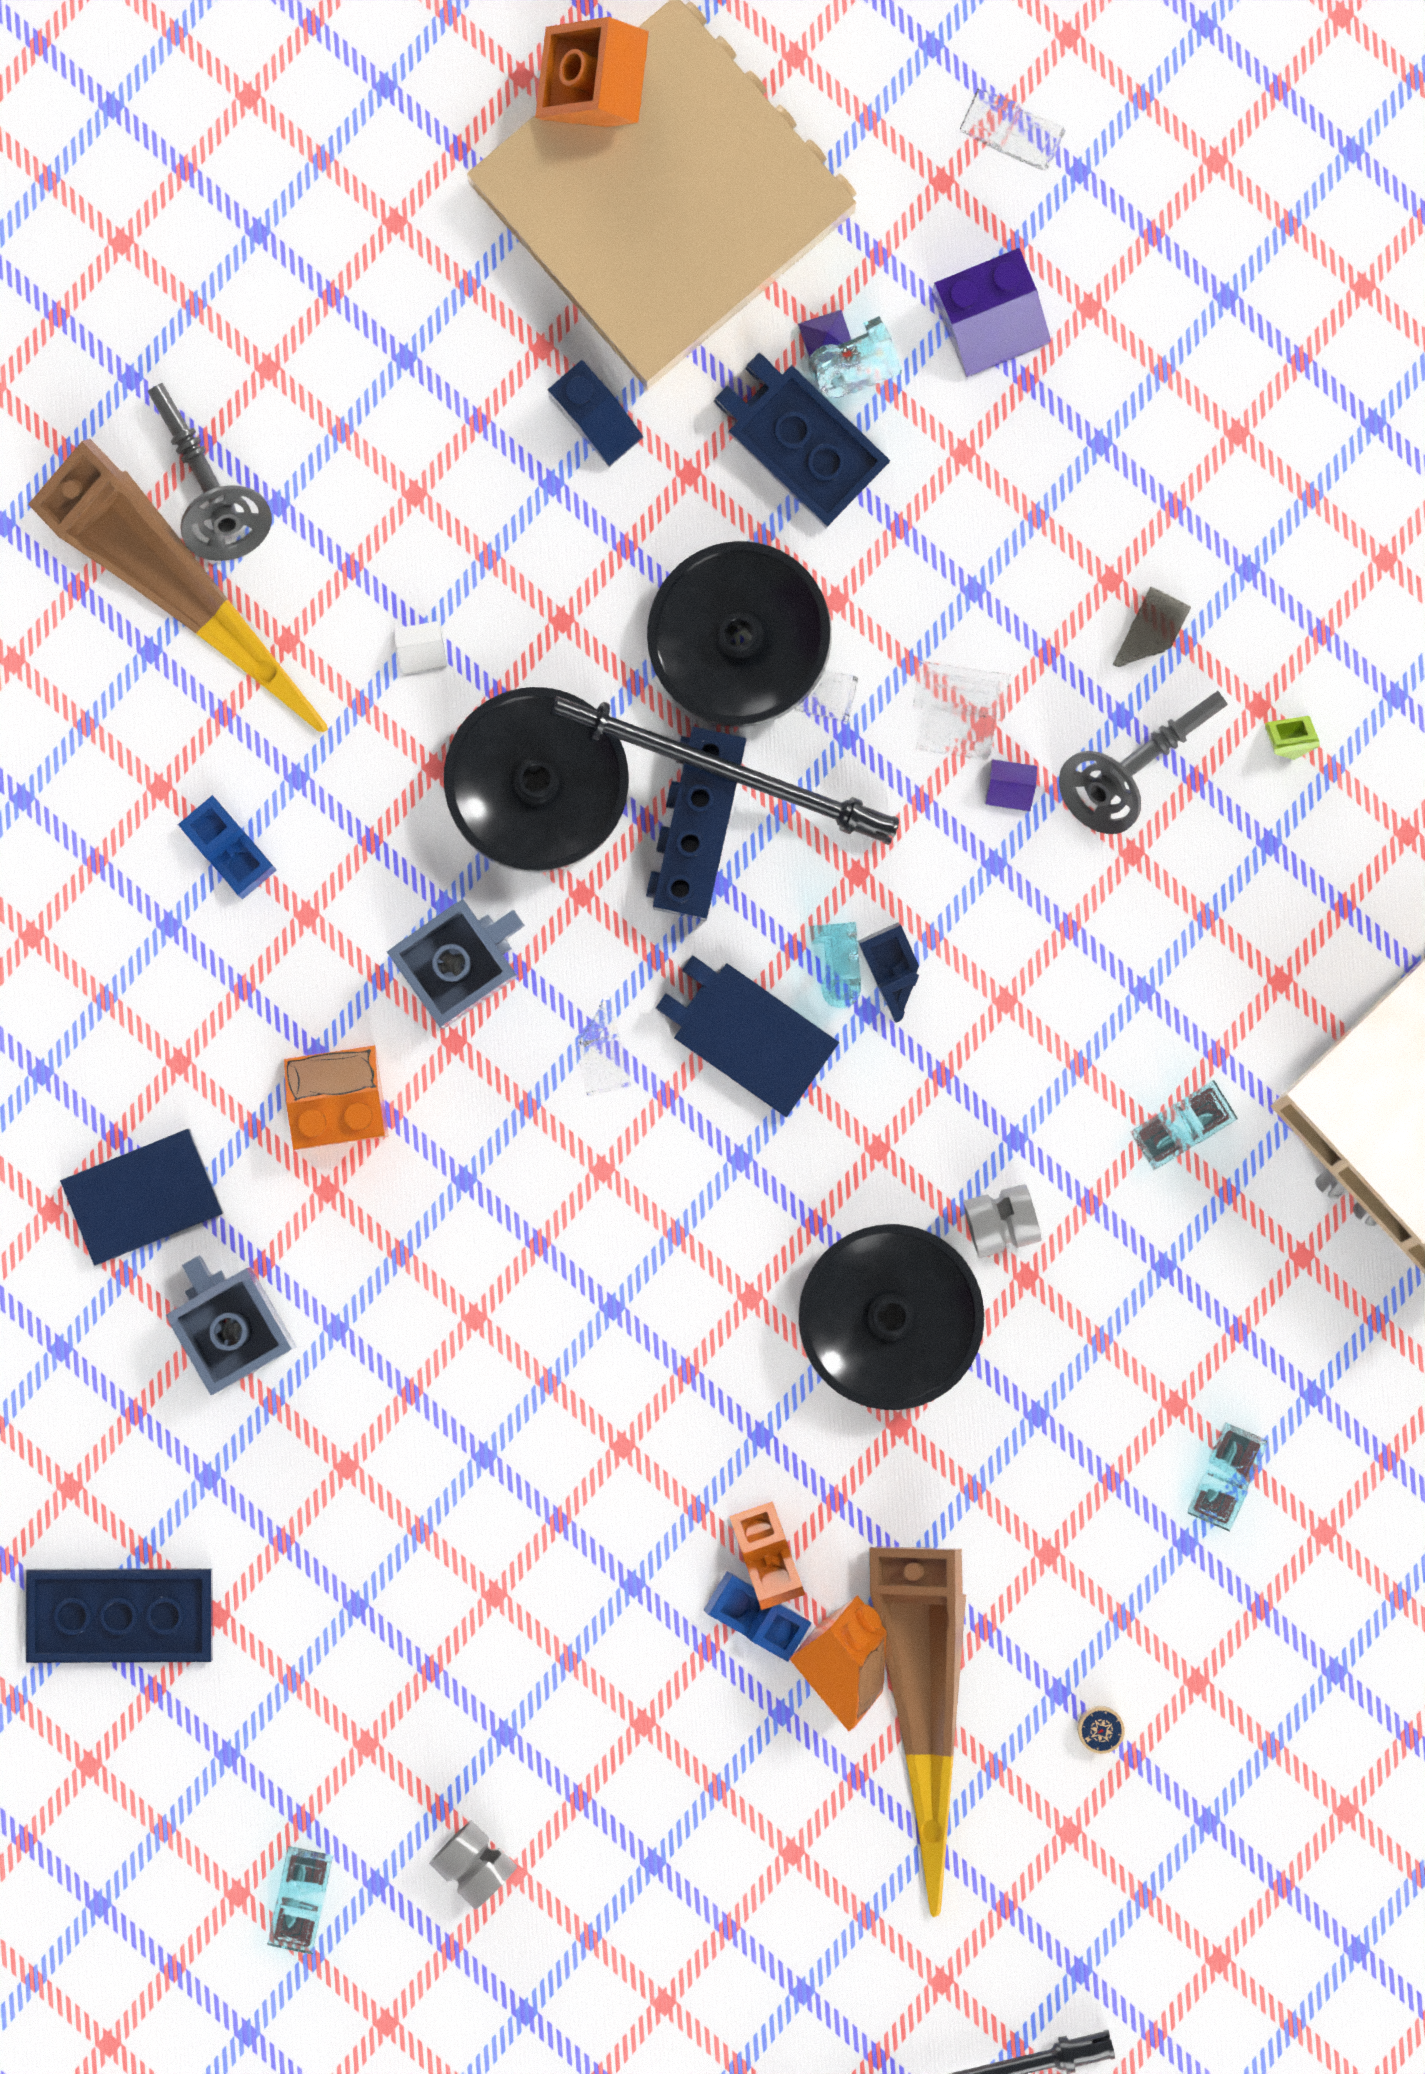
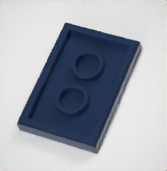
[60,1128,225,1266]

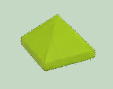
[1265,715,1320,760]

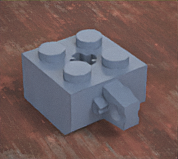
[386,899,525,1029]
[166,1255,297,1396]

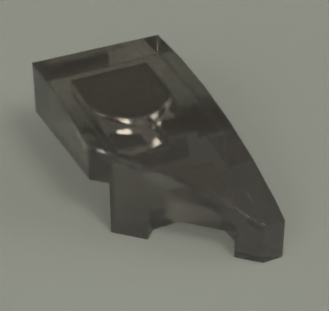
[1112,585,1192,668]

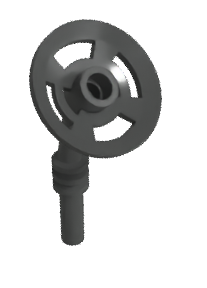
[147,383,272,561]
[1059,690,1228,834]

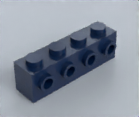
[646,726,747,921]

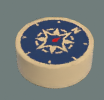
[1077,1705,1125,1754]

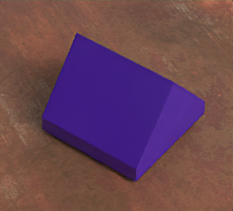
[985,759,1038,812]

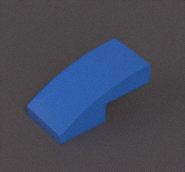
[177,795,277,900]
[703,1571,812,1662]

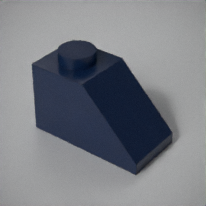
[547,359,644,468]

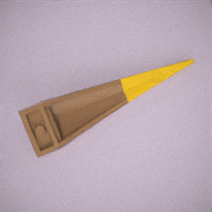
[28,438,328,732]
[869,1546,967,1918]

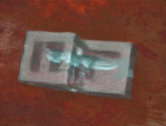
[1129,1080,1238,1171]
[1187,1422,1268,1532]
[267,1846,334,1955]

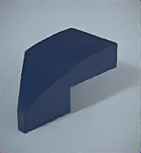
[857,922,920,1023]

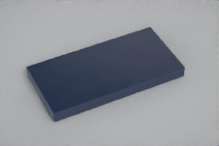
[26,1568,213,1663]

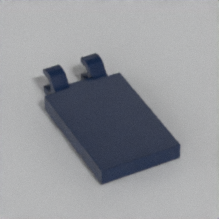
[713,352,891,528]
[655,955,840,1118]

